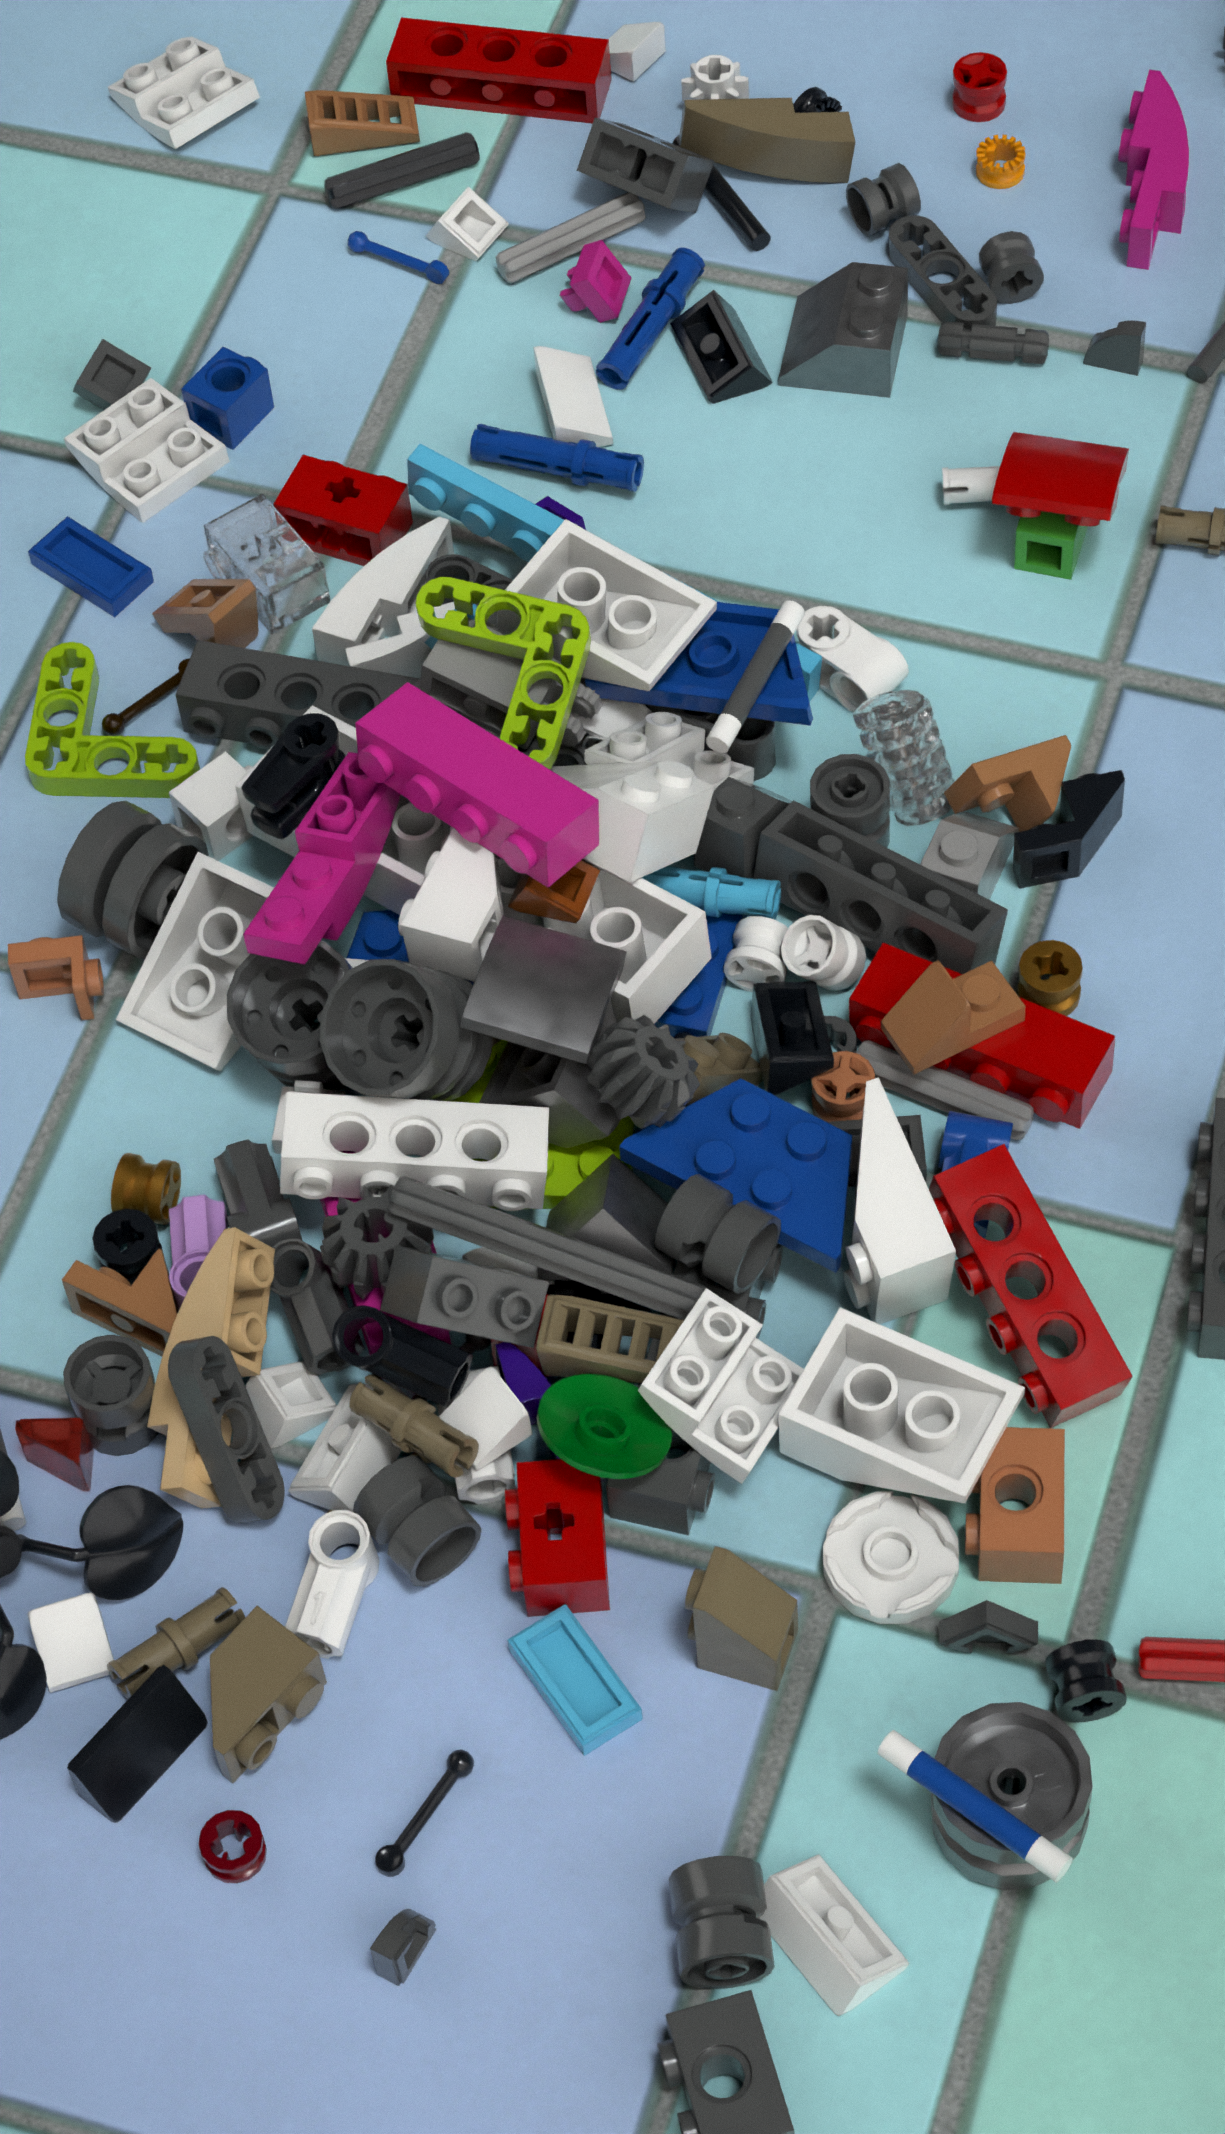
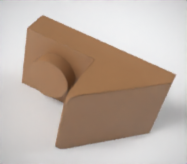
[152,579,259,648]
[944,735,1072,832]
[881,960,1026,1075]
[62,1249,178,1356]

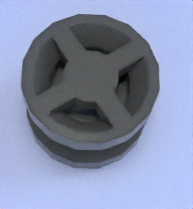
[979,231,1044,304]

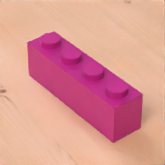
[355,682,599,887]

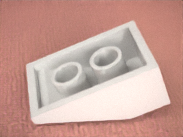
[497,519,717,691]
[550,761,715,883]
[116,852,274,1071]
[843,1077,956,1324]
[778,1307,1025,1503]

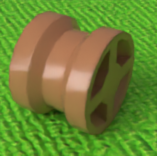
[811,1051,875,1122]

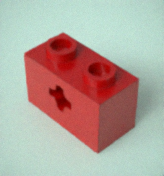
[273,455,413,566]
[505,1459,610,1617]

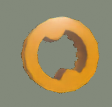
[976,134,1026,189]

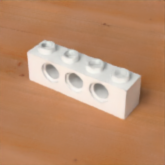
[280,1092,549,1211]

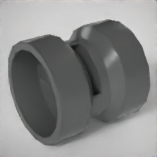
[846,163,921,236]

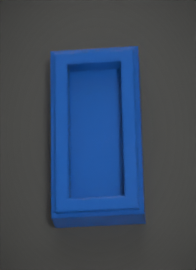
[28,516,154,617]

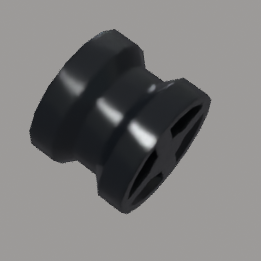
[92,1209,164,1286]
[1045,1639,1127,1722]

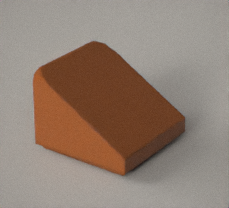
[508,860,600,923]

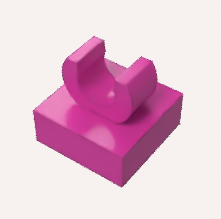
[559,240,632,323]

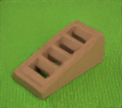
[305,90,420,156]

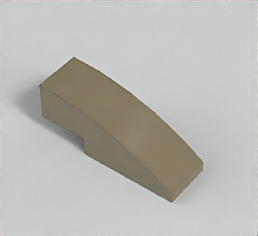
[679,98,856,183]

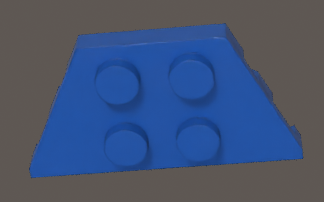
[585,602,813,726]
[619,1078,853,1273]

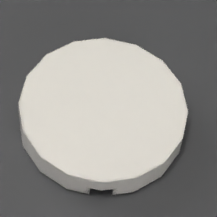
[823,1491,959,1624]

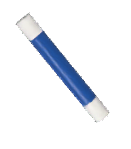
[877,1730,1073,1882]

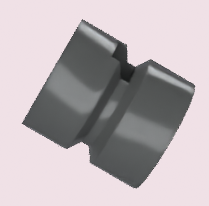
[810,754,890,848]
[655,1174,781,1295]
[63,1335,159,1456]
[353,1455,481,1586]
[668,1856,775,1989]

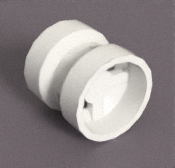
[781,915,866,991]

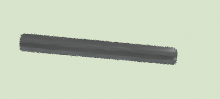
[388,1176,708,1320]

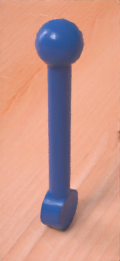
[347,231,450,284]

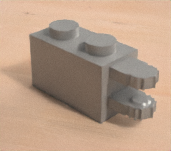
[419,617,603,750]

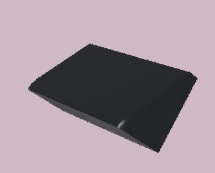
[670,290,773,404]
[751,981,834,1095]
[67,1664,208,1823]

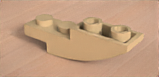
[147,1227,275,1509]

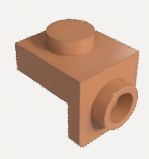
[8,935,104,1020]

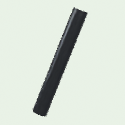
[672,135,771,251]

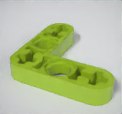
[416,577,591,769]
[25,642,200,798]

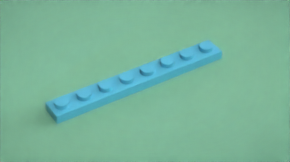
[407,444,822,702]

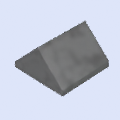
[537,1154,674,1281]

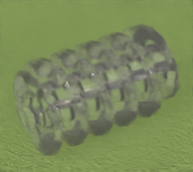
[853,690,955,826]

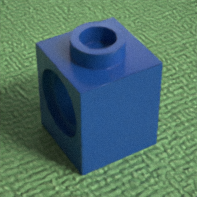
[181,346,274,450]

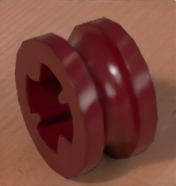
[199,1810,267,1883]

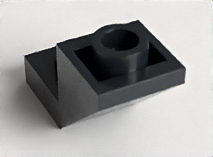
[1013,770,1125,889]

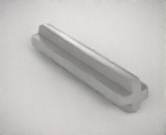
[496,192,646,283]
[856,1040,1034,1140]

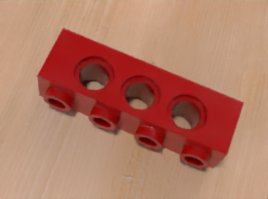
[386,17,612,124]
[929,1144,1133,1428]

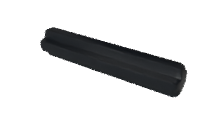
[324,132,480,209]

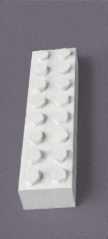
[235,705,712,1024]

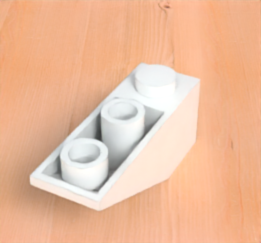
[398,826,504,982]

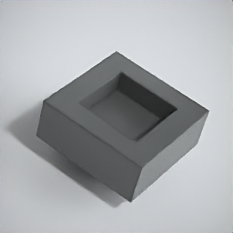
[73,339,151,410]

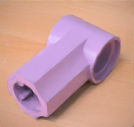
[169,1194,228,1311]

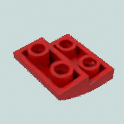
[992,432,1129,526]

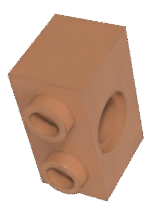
[965,1427,1065,1584]

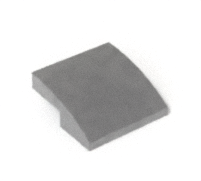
[460,916,627,1064]

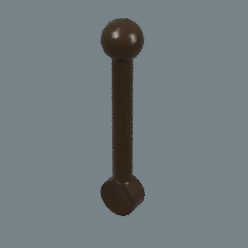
[101,658,190,736]

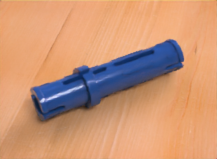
[596,248,705,390]
[470,424,644,492]

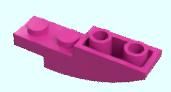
[1118,69,1189,270]
[243,752,401,964]

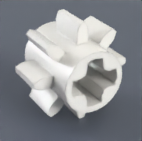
[681,55,749,101]

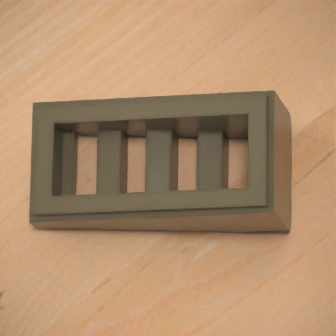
[536,1294,684,1383]

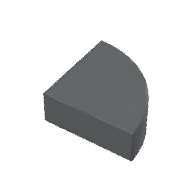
[1083,320,1146,376]
[939,1600,1038,1653]
[370,1909,436,1986]

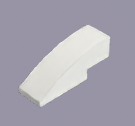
[312,517,454,666]

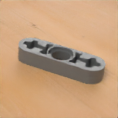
[889,215,997,329]
[168,1336,285,1523]

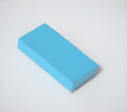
[507,1604,643,1756]

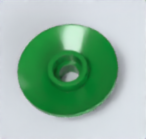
[537,1374,672,1479]

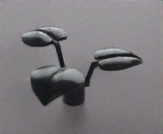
[0,1450,183,1739]

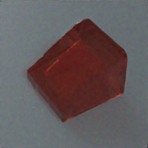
[15,1418,94,1492]

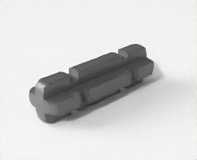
[937,321,1049,364]

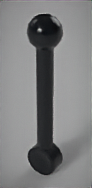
[375,1749,474,1877]

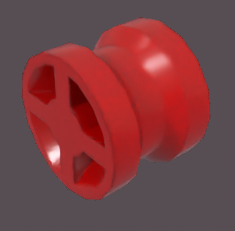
[952,52,1007,122]

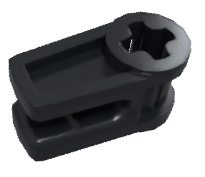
[241,713,345,839]

